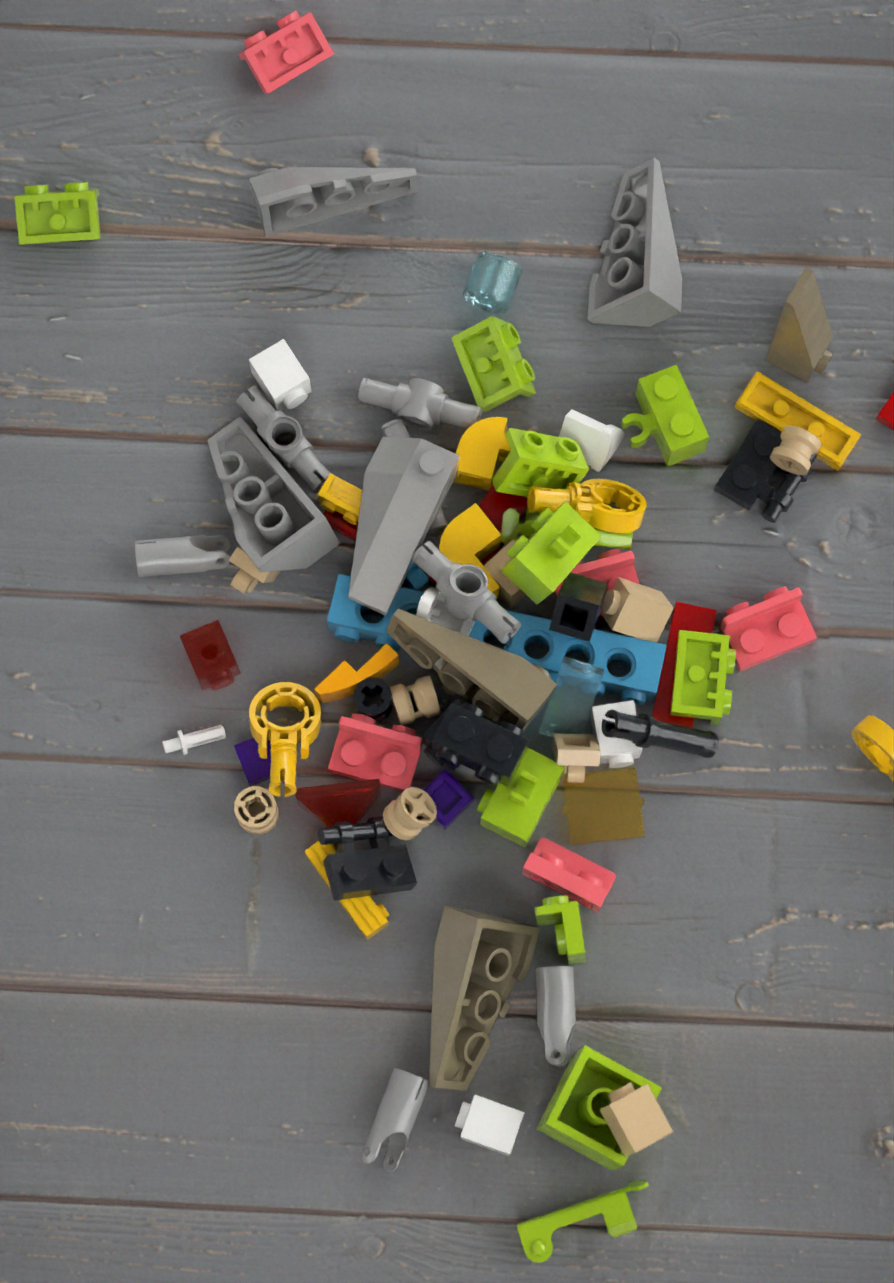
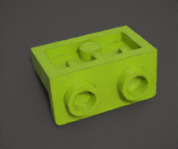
[14,182,101,245]
[451,316,536,412]
[492,428,589,497]
[670,630,736,725]
[534,896,586,965]

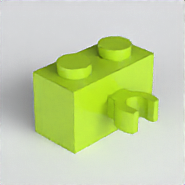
[621,364,709,467]
[501,502,602,605]
[477,748,565,848]

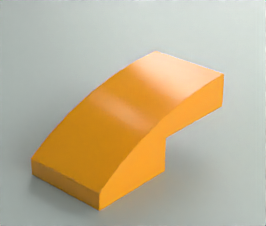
[314,643,399,704]

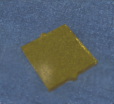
[562,768,645,845]

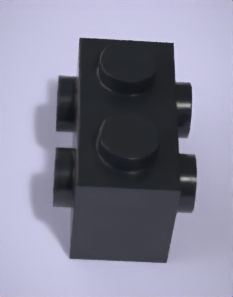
[432,702,529,788]

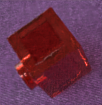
[180,620,241,691]

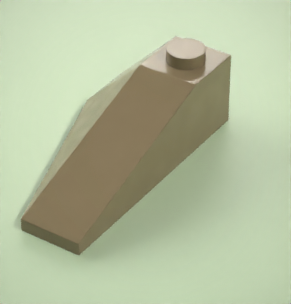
[765,267,833,383]
[386,609,558,732]
[429,906,540,1091]

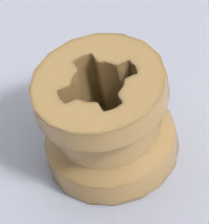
[770,425,822,475]
[383,787,437,841]

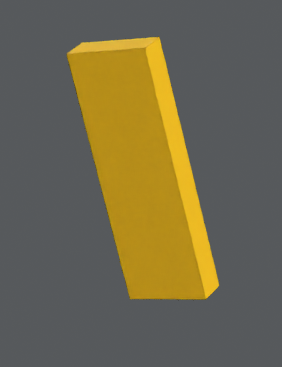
[734,371,861,471]

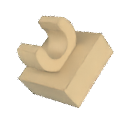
[229,547,280,594]
[552,733,601,783]

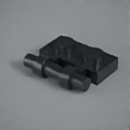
[714,419,817,523]
[318,816,417,901]

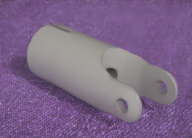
[135,535,230,577]
[535,966,576,1067]
[362,1068,429,1173]

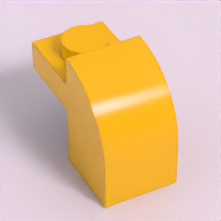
[453,417,511,491]
[439,503,501,599]

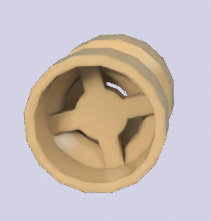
[390,675,441,726]
[234,786,279,835]

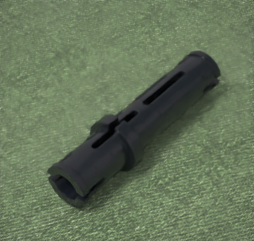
[601,710,719,758]

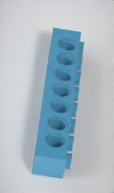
[327,574,667,705]

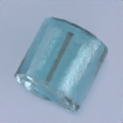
[463,251,522,314]

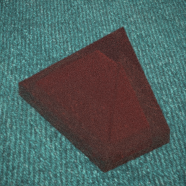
[295,779,381,827]

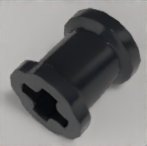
[354,678,392,722]

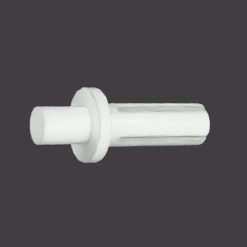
[162,725,226,755]

